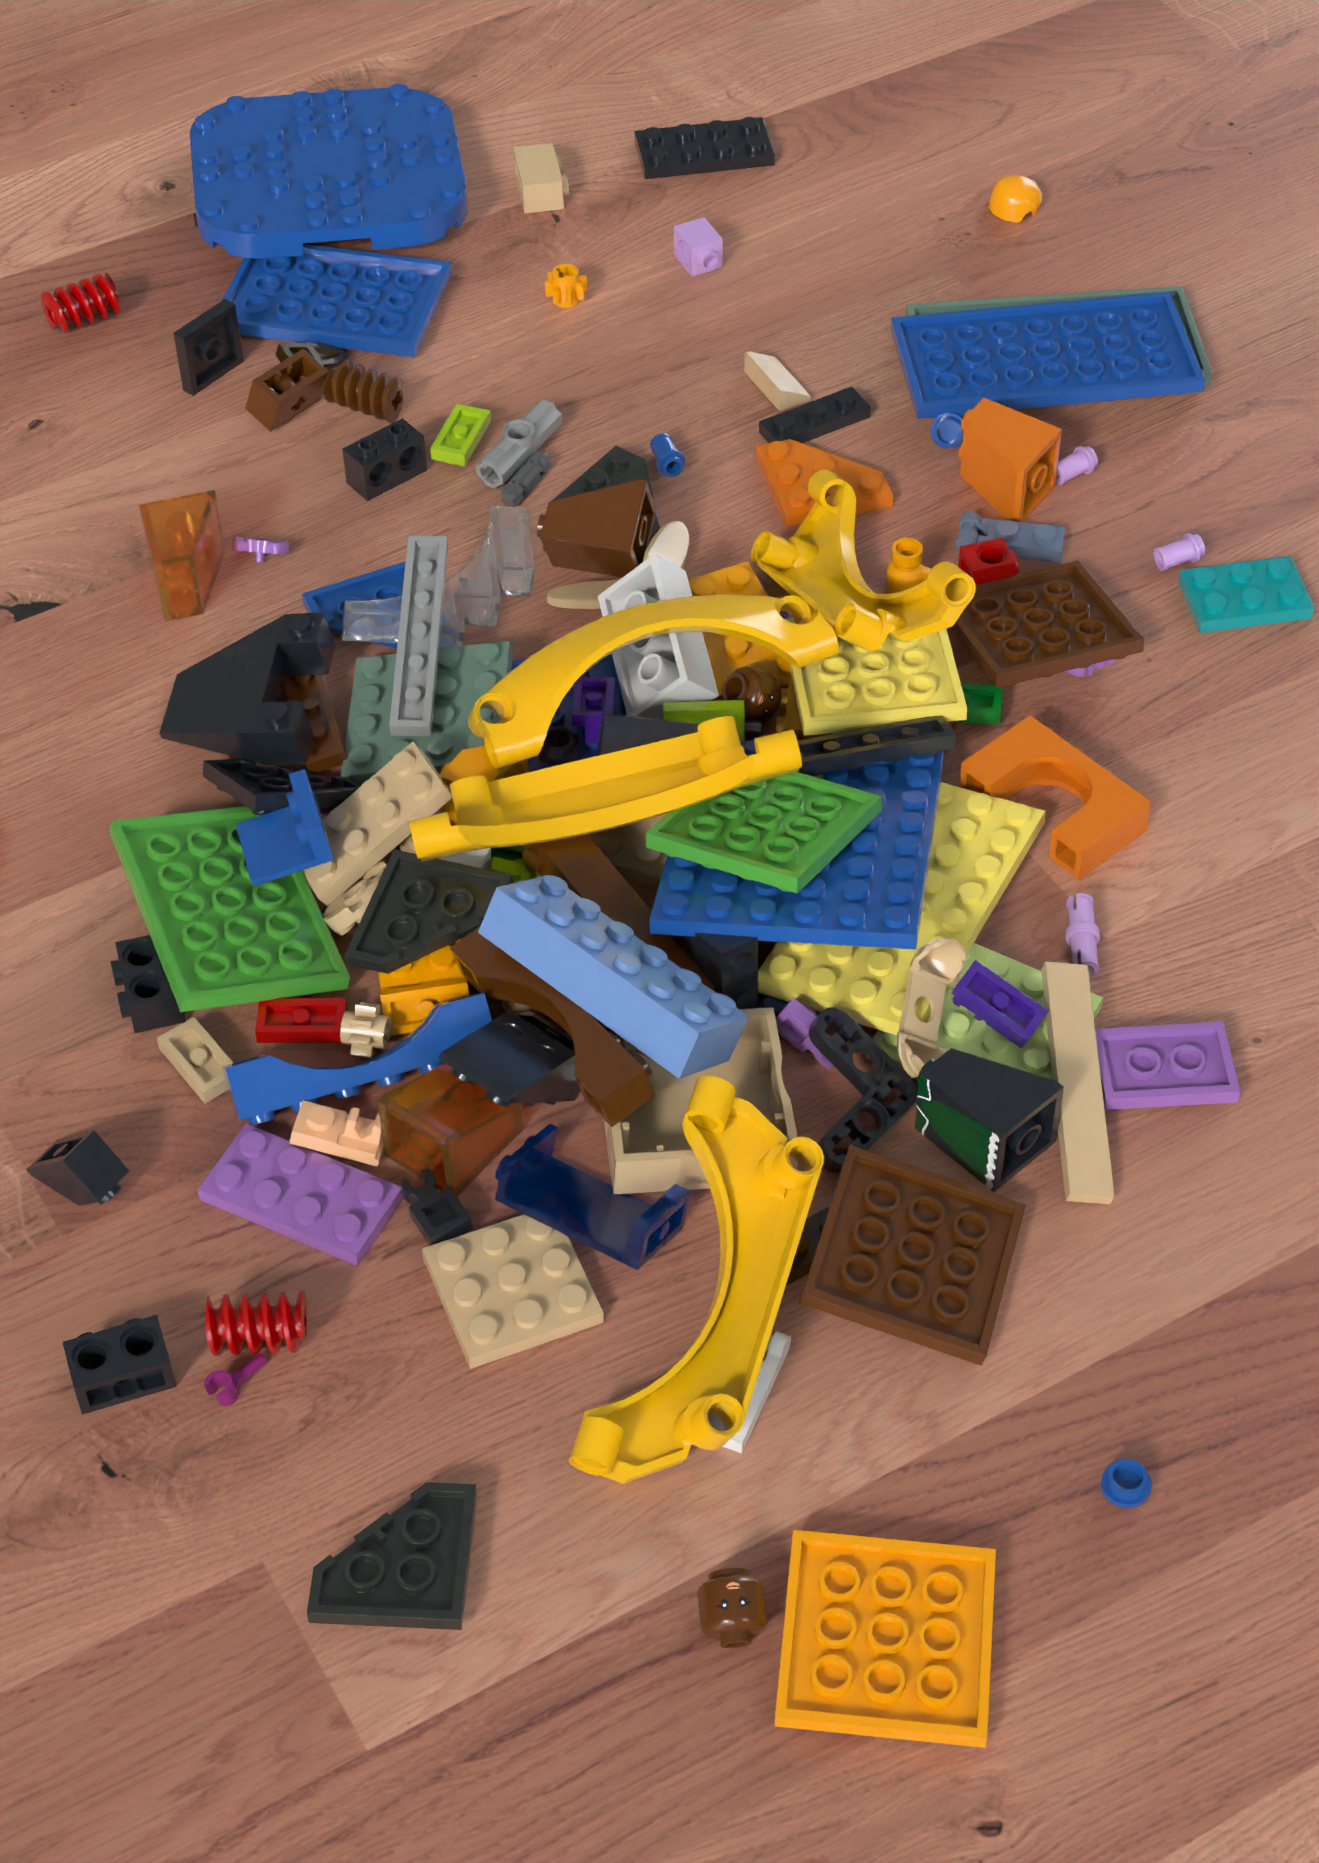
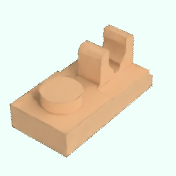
[290,1100,389,1167]

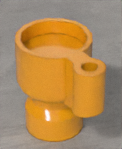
[886,538,931,594]

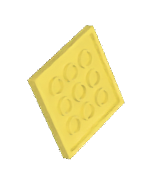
[784,618,967,736]

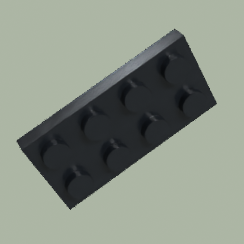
[634,117,775,179]

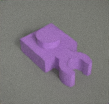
[776,998,849,1070]

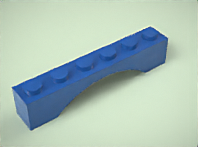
[222,992,492,1125]

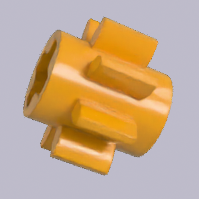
[544,264,588,308]

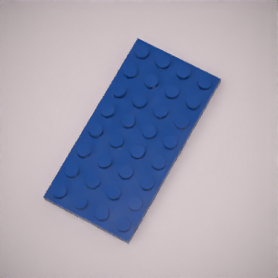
[891,292,1205,419]

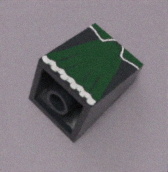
[915,1048,1064,1192]

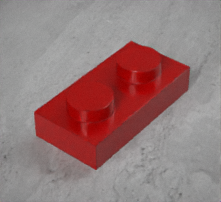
[255,998,348,1043]

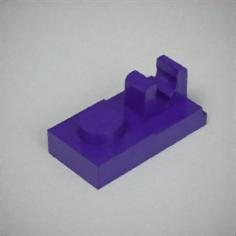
[572,677,615,744]
[951,960,1048,1049]

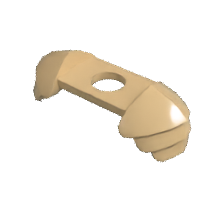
[897,939,968,1078]

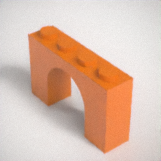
[959,715,1151,880]

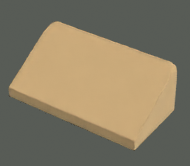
[744,352,811,411]

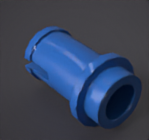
[650,433,685,477]

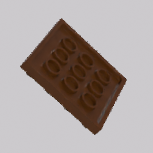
[951,560,1144,688]
[799,1145,1026,1366]

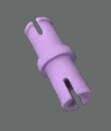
[1065,893,1100,978]

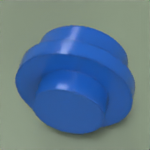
[930,412,964,448]
[1101,1459,1152,1508]

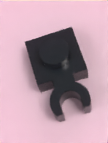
[401,1168,473,1246]

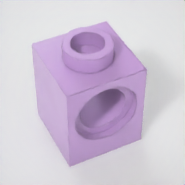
[674,217,723,277]

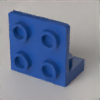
[236,769,334,886]

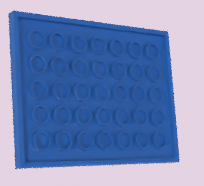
[649,740,944,950]

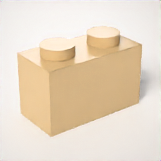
[513,143,569,214]

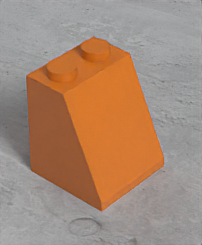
[958,398,1062,522]

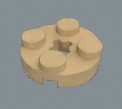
[323,861,386,937]

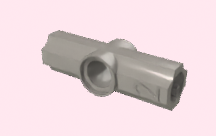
[476,400,562,489]

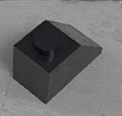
[26,1130,129,1206]

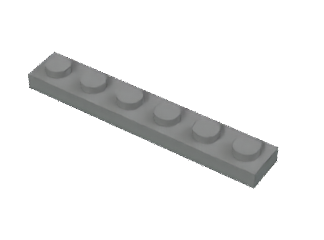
[389,535,448,736]

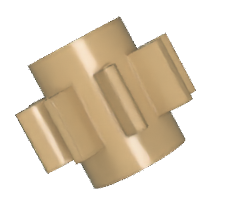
[340,1002,392,1058]

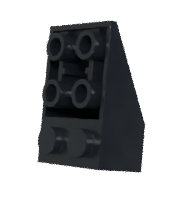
[438,1011,580,1107]

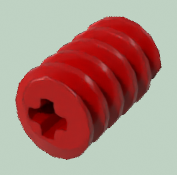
[41,272,120,333]
[205,1291,307,1356]

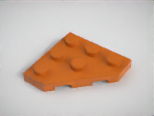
[755,439,894,527]

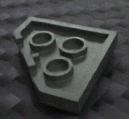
[552,446,660,543]
[344,849,515,974]
[307,1482,477,1630]

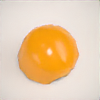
[988,175,1043,223]

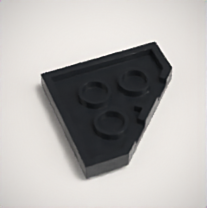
[203,759,361,816]

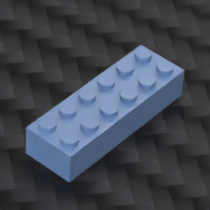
[478,875,749,1079]

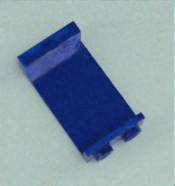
[495,1124,691,1270]

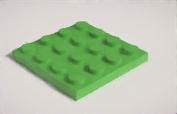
[646,772,882,894]

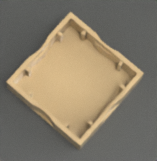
[599,1007,798,1195]

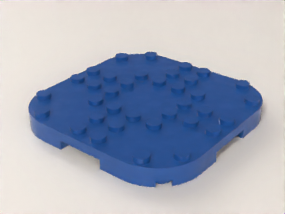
[190,84,468,259]

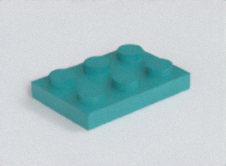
[1178,556,1314,633]

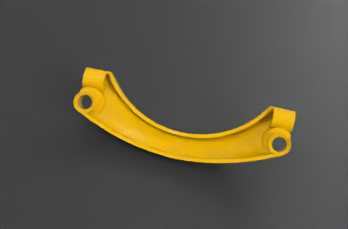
[468,595,839,769]

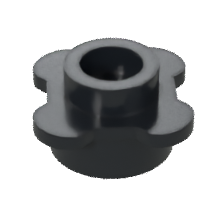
[538,727,580,764]

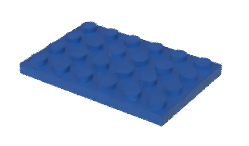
[222,244,452,357]

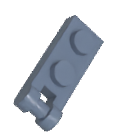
[956,511,1065,563]

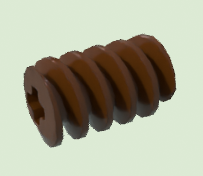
[323,360,403,423]

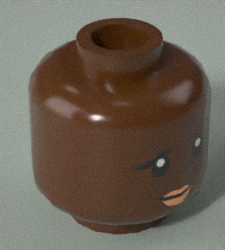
[722,666,782,721]
[697,1568,767,1648]

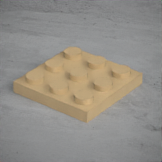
[422,1205,604,1369]

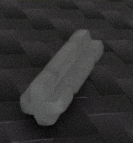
[501,451,551,507]

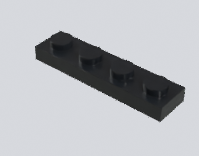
[797,715,956,777]

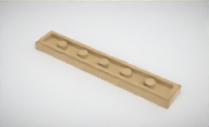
[1041,961,1115,1204]

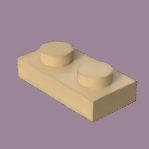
[157,1017,233,1104]

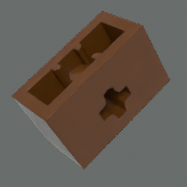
[245,349,329,432]

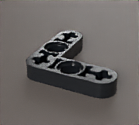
[808,1007,917,1173]

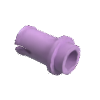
[1056,446,1098,486]
[1153,533,1205,571]

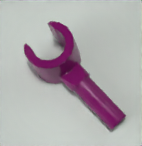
[204,1354,267,1406]

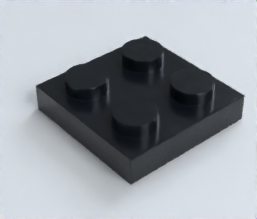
[173,299,244,396]

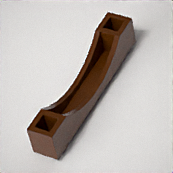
[450,926,655,1127]

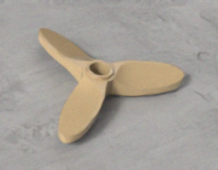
[546,521,689,609]

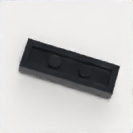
[759,387,871,443]

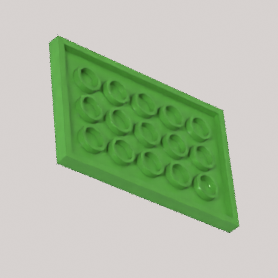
[109,806,350,1012]

